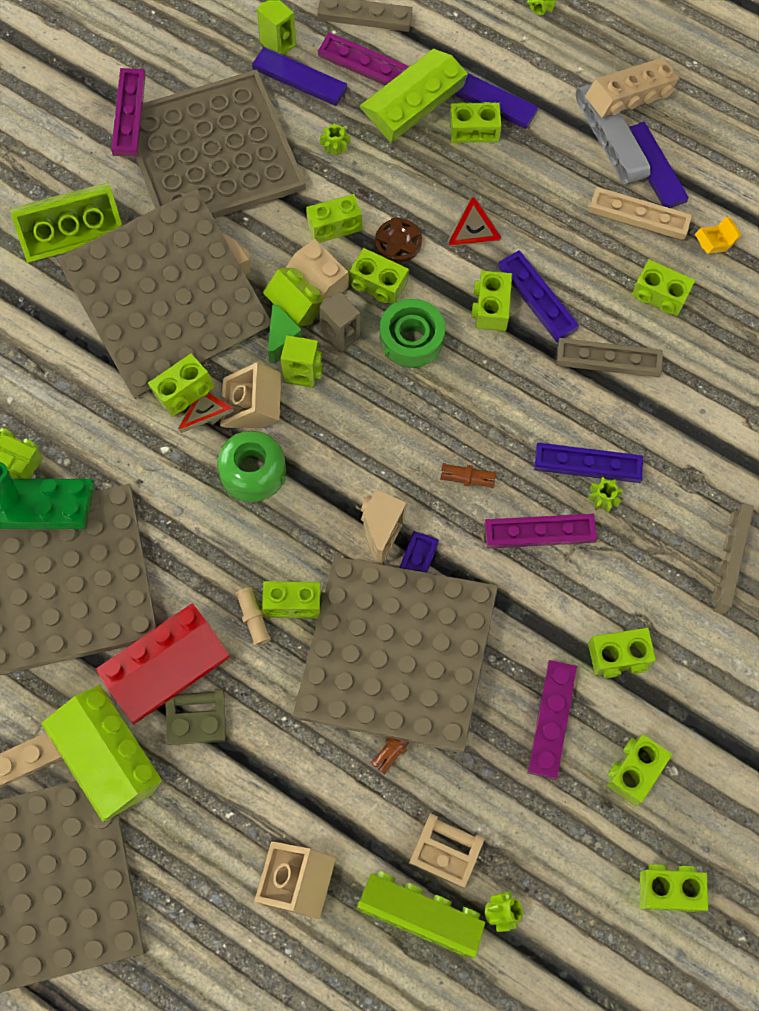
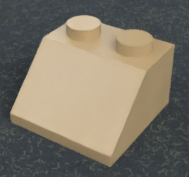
[286,239,349,299]
[220,362,281,428]
[361,489,406,565]
[254,841,336,919]

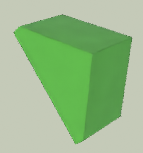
[268,305,302,363]

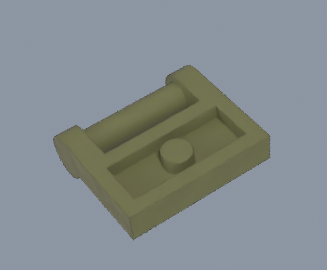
[165,688,226,745]

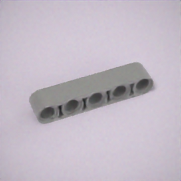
[576,83,650,185]

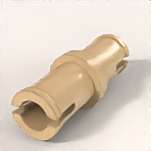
[235,587,271,646]

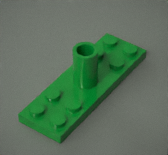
[0,462,95,529]

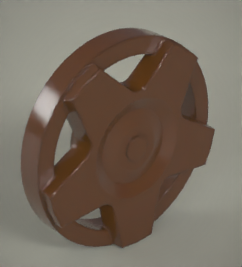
[375,217,422,262]

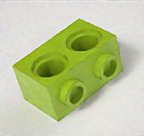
[449,102,501,143]
[306,194,362,243]
[349,248,409,305]
[631,259,695,317]
[471,270,512,331]
[281,335,323,388]
[148,353,215,417]
[262,581,321,619]
[588,628,656,678]
[606,734,673,807]
[640,864,708,912]

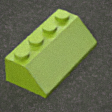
[360,49,468,143]
[10,182,122,263]
[41,684,162,822]
[357,871,485,959]

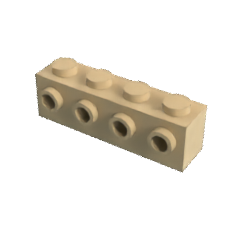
[585,58,680,118]

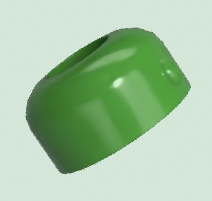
[379,298,445,368]
[217,431,286,502]

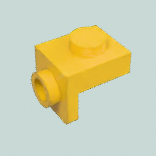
[695,217,742,254]

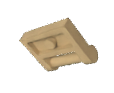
[409,813,485,889]

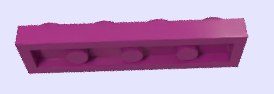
[318,32,410,85]
[111,68,146,157]
[484,513,597,549]
[527,660,577,780]

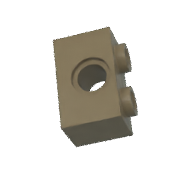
[319,291,360,353]

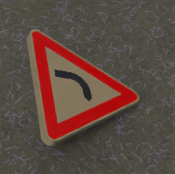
[447,195,502,247]
[178,392,234,433]

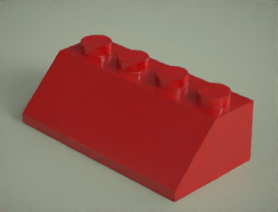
[95,603,230,725]

